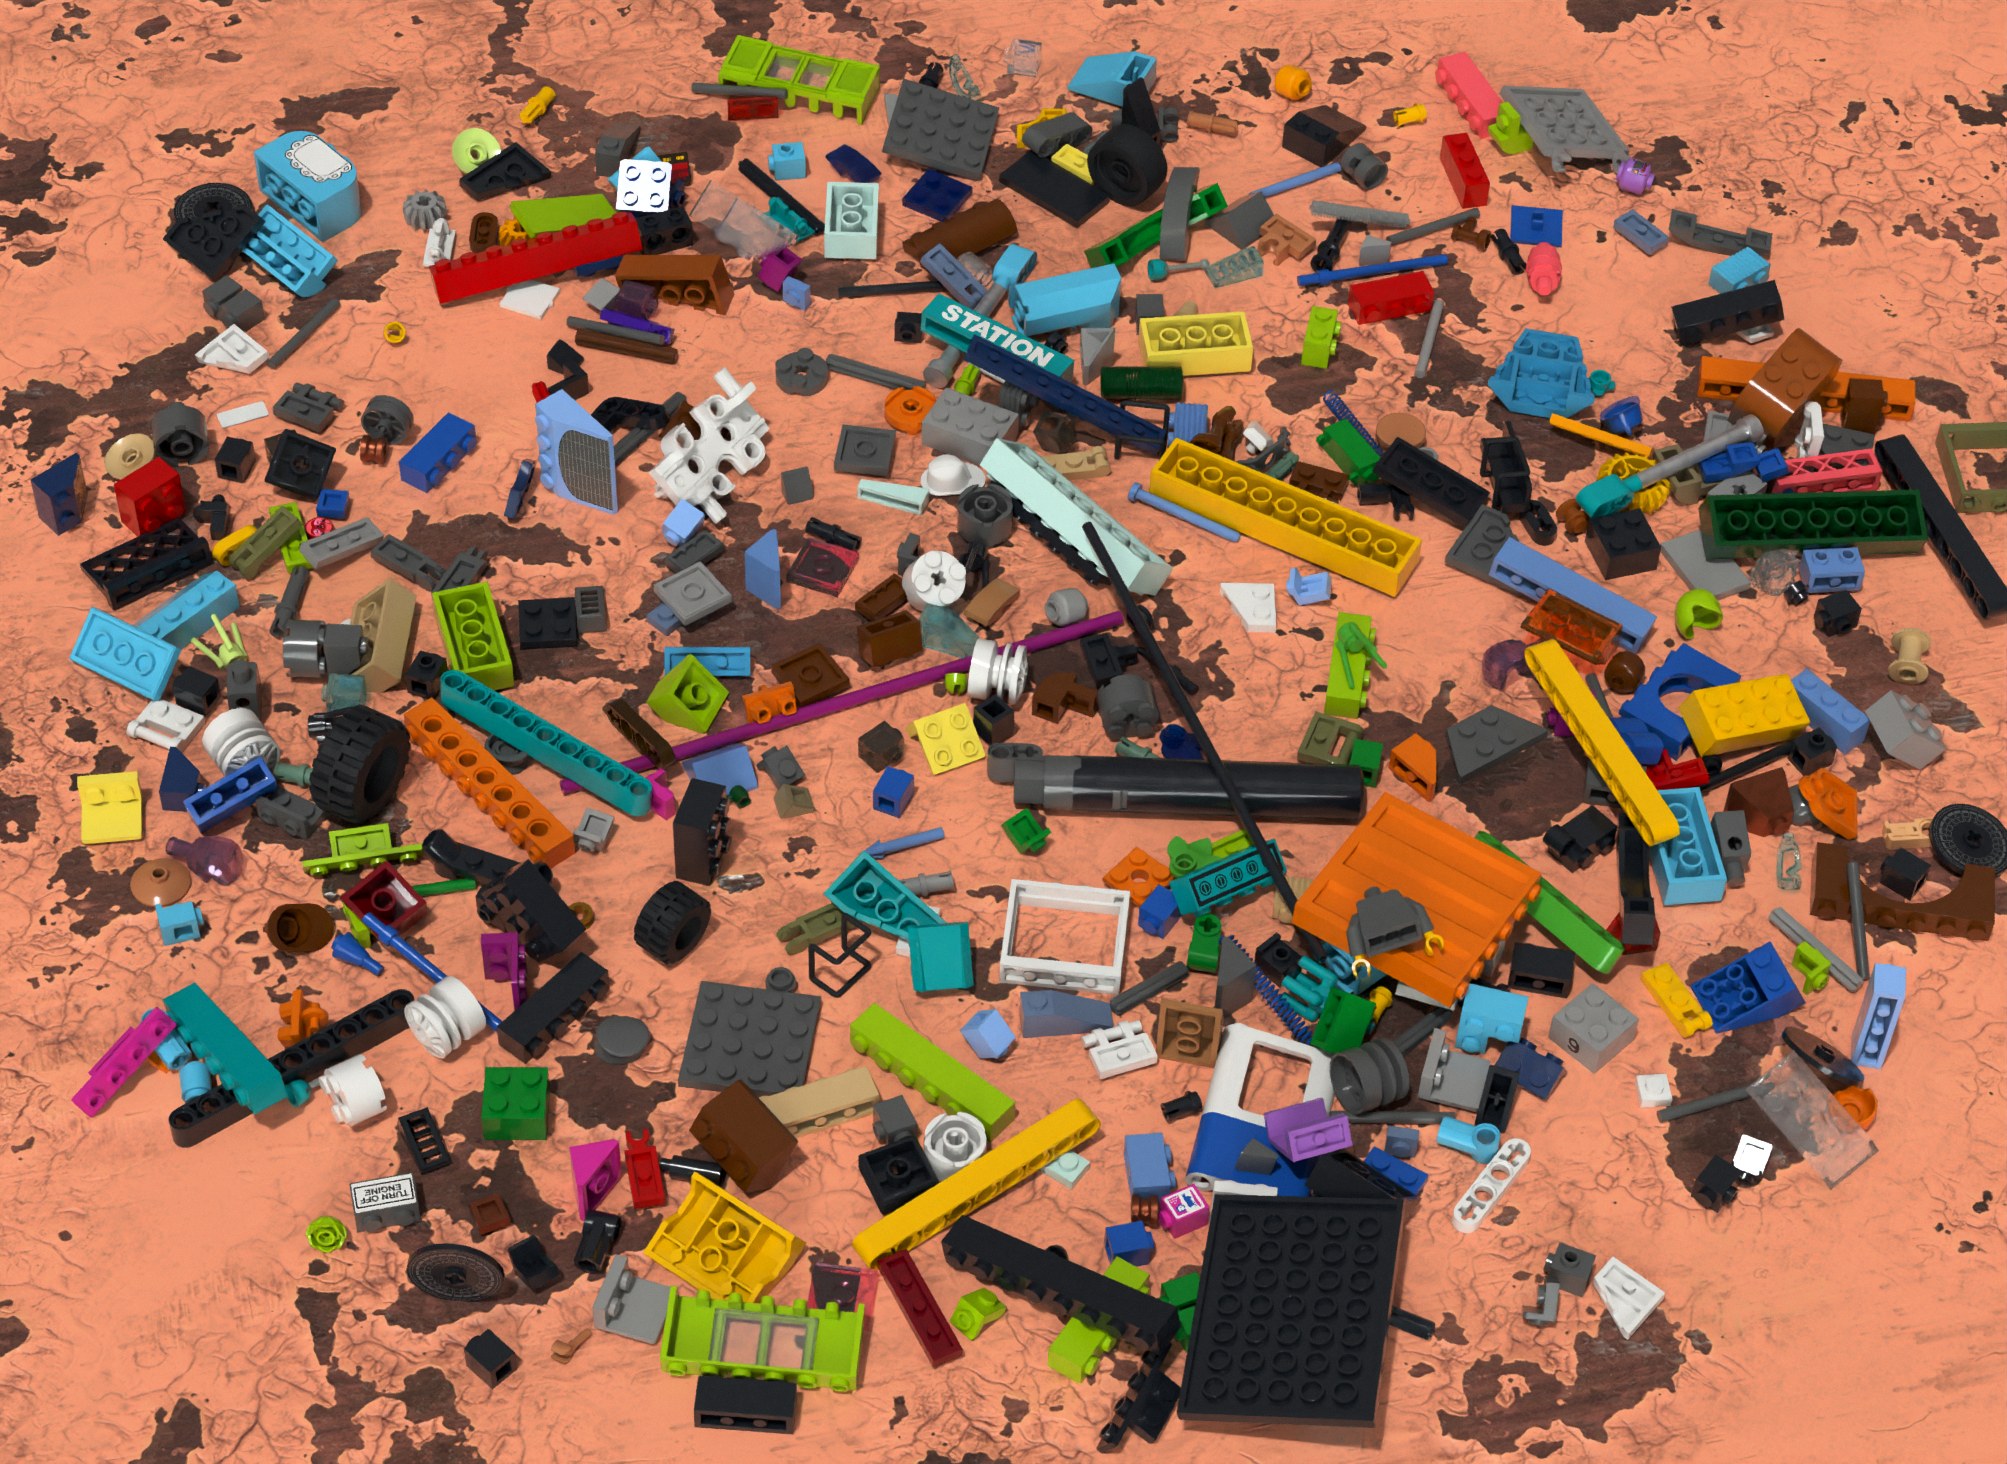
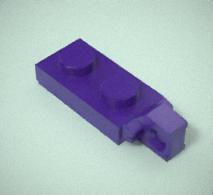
[600,309,675,344]

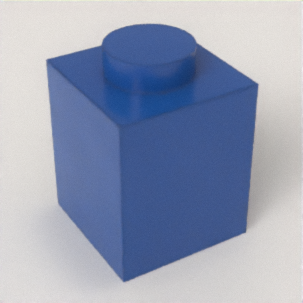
[873,766,914,818]
[1138,884,1182,939]
[1104,1221,1154,1267]

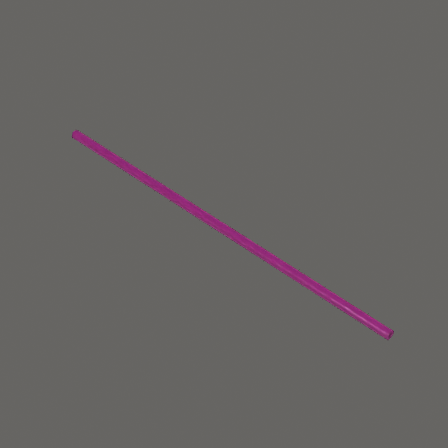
[559,611,1124,795]

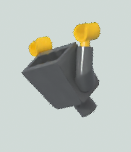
[1346,887,1444,979]

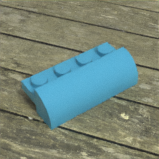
[242,204,338,297]

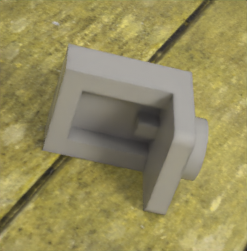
[573,807,615,852]

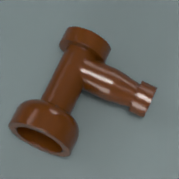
[1451,217,1491,251]

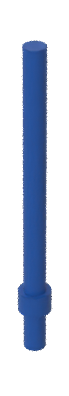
[1297,254,1448,286]
[362,912,503,1032]

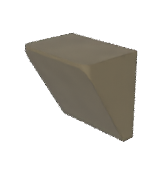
[774,784,815,819]

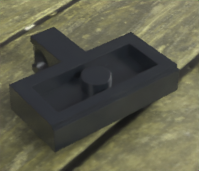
[1080,633,1138,688]

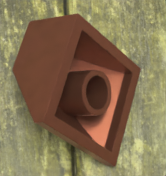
[1723,767,1794,837]

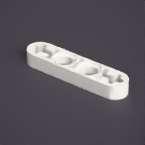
[1452,1138,1531,1233]

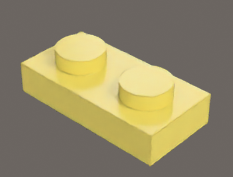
[1051,144,1094,185]

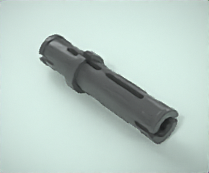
[269,566,310,638]

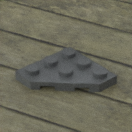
[1445,504,1521,595]

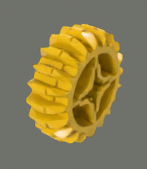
[1596,452,1670,515]

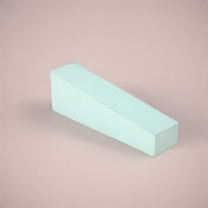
[857,479,929,516]

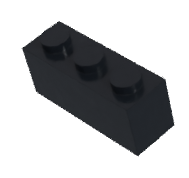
[694,1375,797,1434]

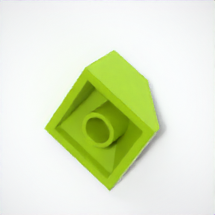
[646,654,729,734]

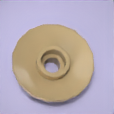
[104,433,156,480]

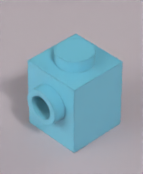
[768,142,806,181]

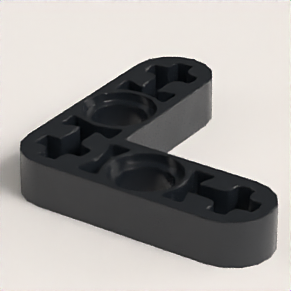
[591,397,669,432]

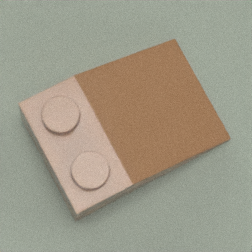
[1156,998,1224,1068]

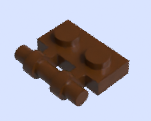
[1289,461,1349,504]

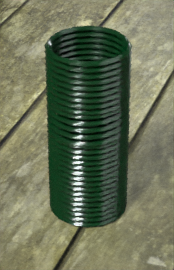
[1101,366,1183,400]

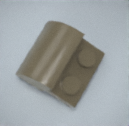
[1653,444,1724,505]

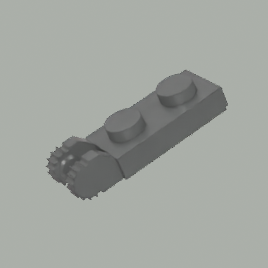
[370,534,446,591]

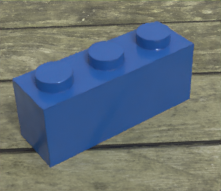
[399,412,477,493]
[183,756,278,834]

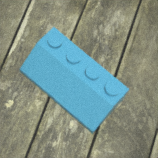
[132,571,240,649]

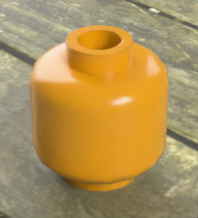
[1275,64,1312,100]

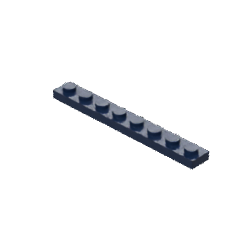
[963,334,1166,456]

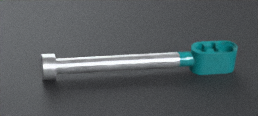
[1576,414,1764,518]

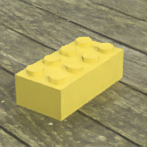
[1138,311,1253,376]

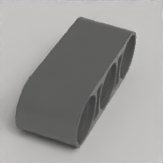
[1022,112,1093,158]

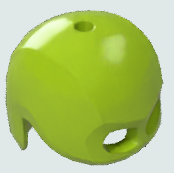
[1675,589,1723,640]

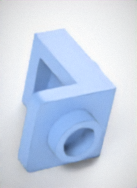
[1286,567,1332,606]

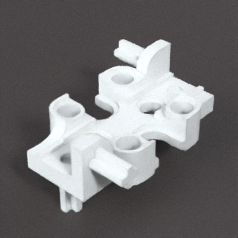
[648,367,770,524]

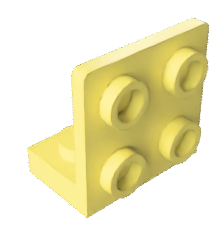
[905,703,985,775]
[77,771,142,844]

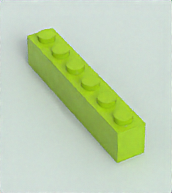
[850,1003,1015,1143]

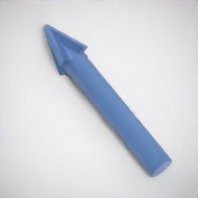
[860,827,944,859]

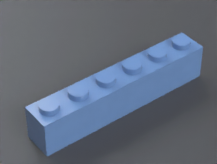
[1488,537,1657,654]

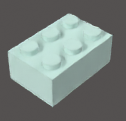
[824,182,879,259]

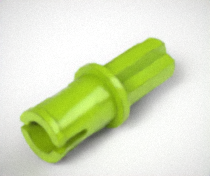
[954,364,980,396]

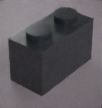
[1507,942,1575,999]

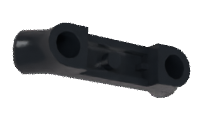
[422,829,553,885]

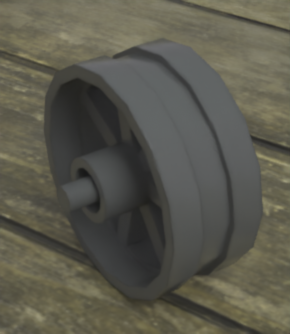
[361,395,414,445]

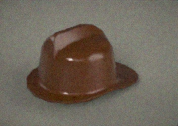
[263,903,334,953]

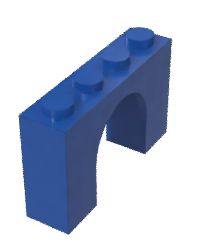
[1619,643,1741,761]

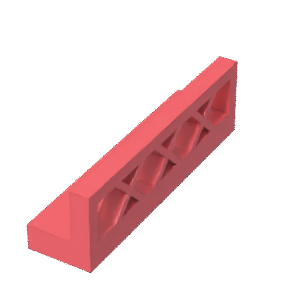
[1772,448,1883,493]

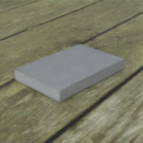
[1660,529,1751,600]

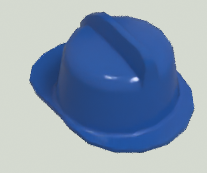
[1600,396,1643,436]

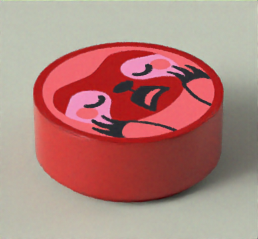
[305,517,333,540]

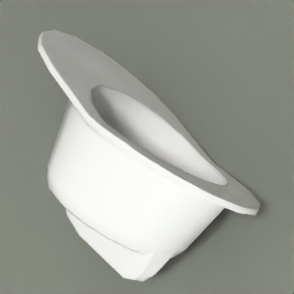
[920,454,986,496]

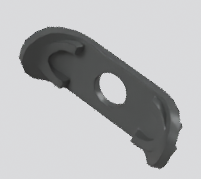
[1236,426,1291,474]

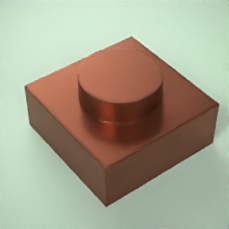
[469,1193,510,1235]

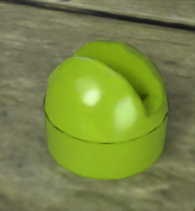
[945,673,968,695]

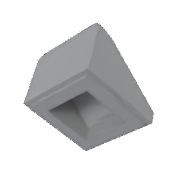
[1359,235,1392,265]
[583,278,623,311]

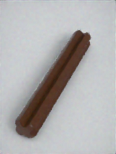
[575,329,678,364]

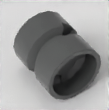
[1340,143,1388,190]

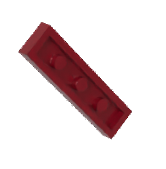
[877,1249,963,1367]

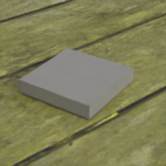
[654,561,732,626]

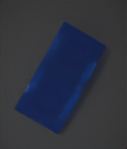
[825,144,882,183]

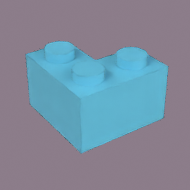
[1455,984,1529,1054]

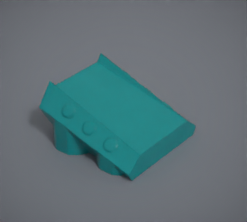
[908,922,974,992]

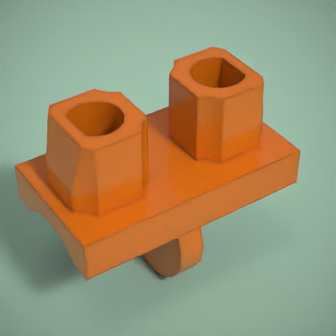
[742,681,797,724]
[277,989,329,1048]

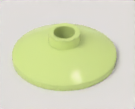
[452,128,501,174]

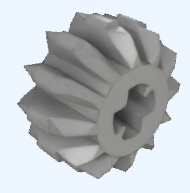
[403,189,447,232]

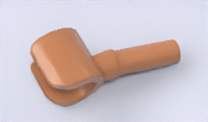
[551,1328,591,1363]

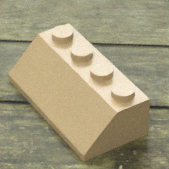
[337,578,417,693]

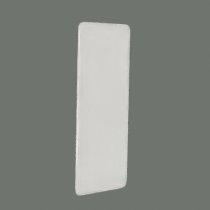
[217,401,269,428]

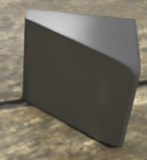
[781,466,813,505]
[1235,1138,1279,1175]

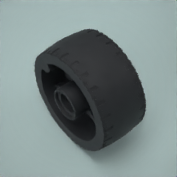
[1087,124,1168,206]

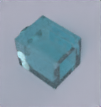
[321,673,367,712]

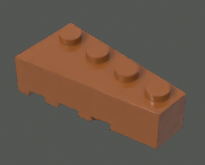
[615,255,734,316]

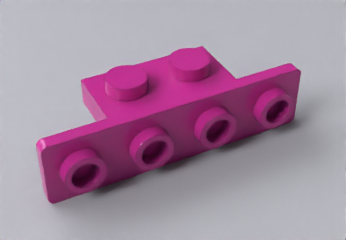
[71,1007,176,1117]

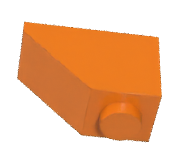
[1388,733,1436,802]

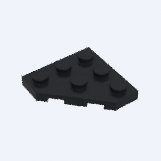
[163,204,266,282]

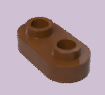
[469,212,498,254]

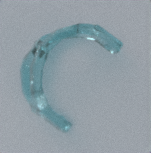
[949,54,981,99]
[1776,833,1802,890]

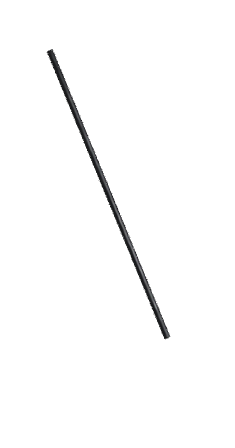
[1082,522,1328,962]

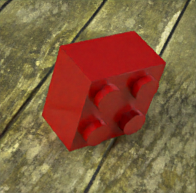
[114,457,186,536]

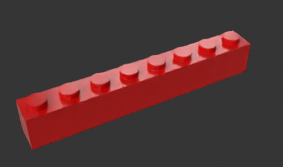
[429,212,643,304]

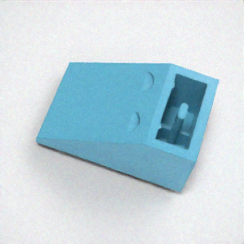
[1067,51,1157,107]

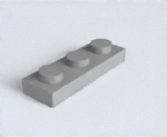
[299,517,384,569]

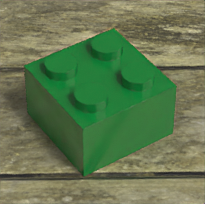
[481,1067,550,1140]

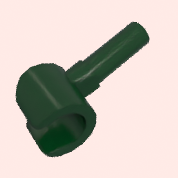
[726,785,751,808]

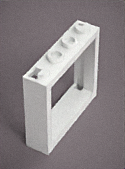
[999,879,1130,995]

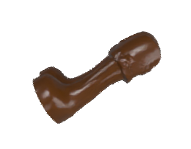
[1190,406,1244,460]

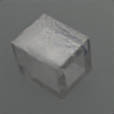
[1004,38,1042,77]

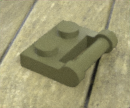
[1297,711,1364,764]

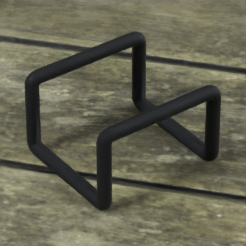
[1114,400,1170,460]
[1480,437,1531,511]
[808,913,871,998]

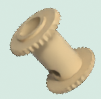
[1888,628,1931,685]

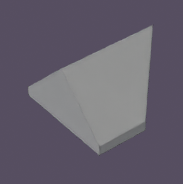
[1080,327,1116,385]

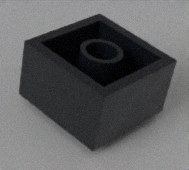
[1585,508,1661,580]

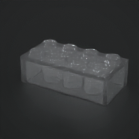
[1745,1050,1879,1190]

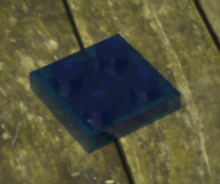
[902,169,973,222]

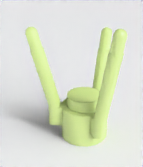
[191,614,249,670]

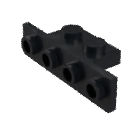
[1096,1343,1181,1453]

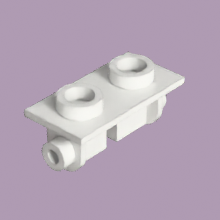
[423,218,456,267]

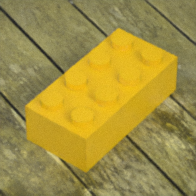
[1678,673,1811,757]

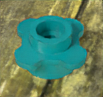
[1587,370,1616,396]

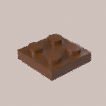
[771,643,850,708]

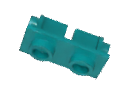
[762,197,815,244]

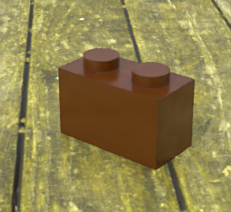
[1840,378,1888,434]
[857,610,923,667]

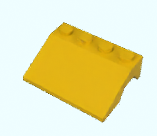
[643,1172,807,1303]

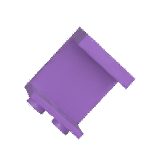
[1263,1097,1353,1162]

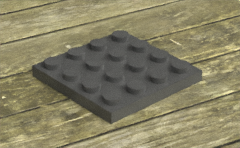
[882,79,999,181]
[678,981,821,1097]

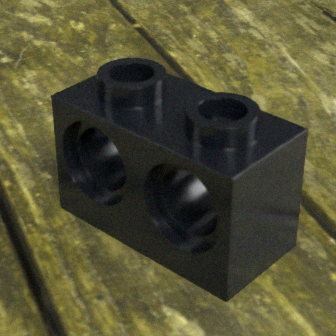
[635,206,693,255]

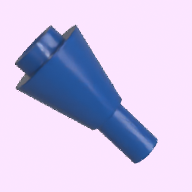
[331,932,384,976]

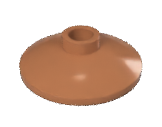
[130,858,191,908]

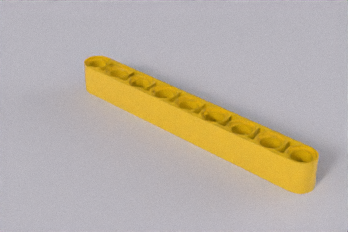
[1524,639,1680,846]
[851,1098,1101,1271]

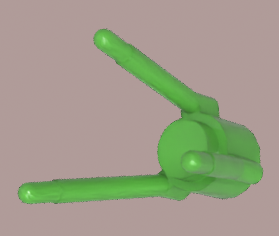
[1335,622,1387,689]

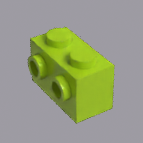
[1301,306,1342,369]

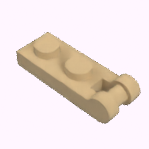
[1041,446,1111,480]

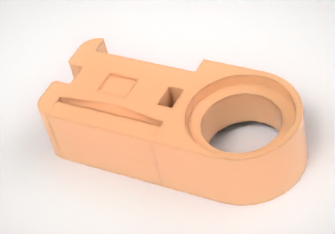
[1882,818,1933,850]

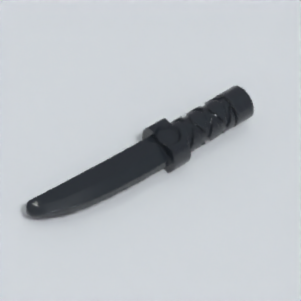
[1135,647,1199,695]

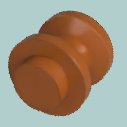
[1556,499,1590,534]

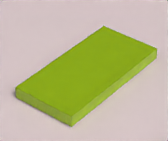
[510,194,616,239]

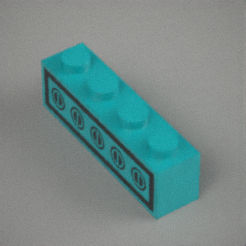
[1169,838,1287,917]

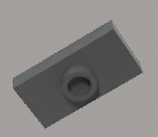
[664,530,724,573]

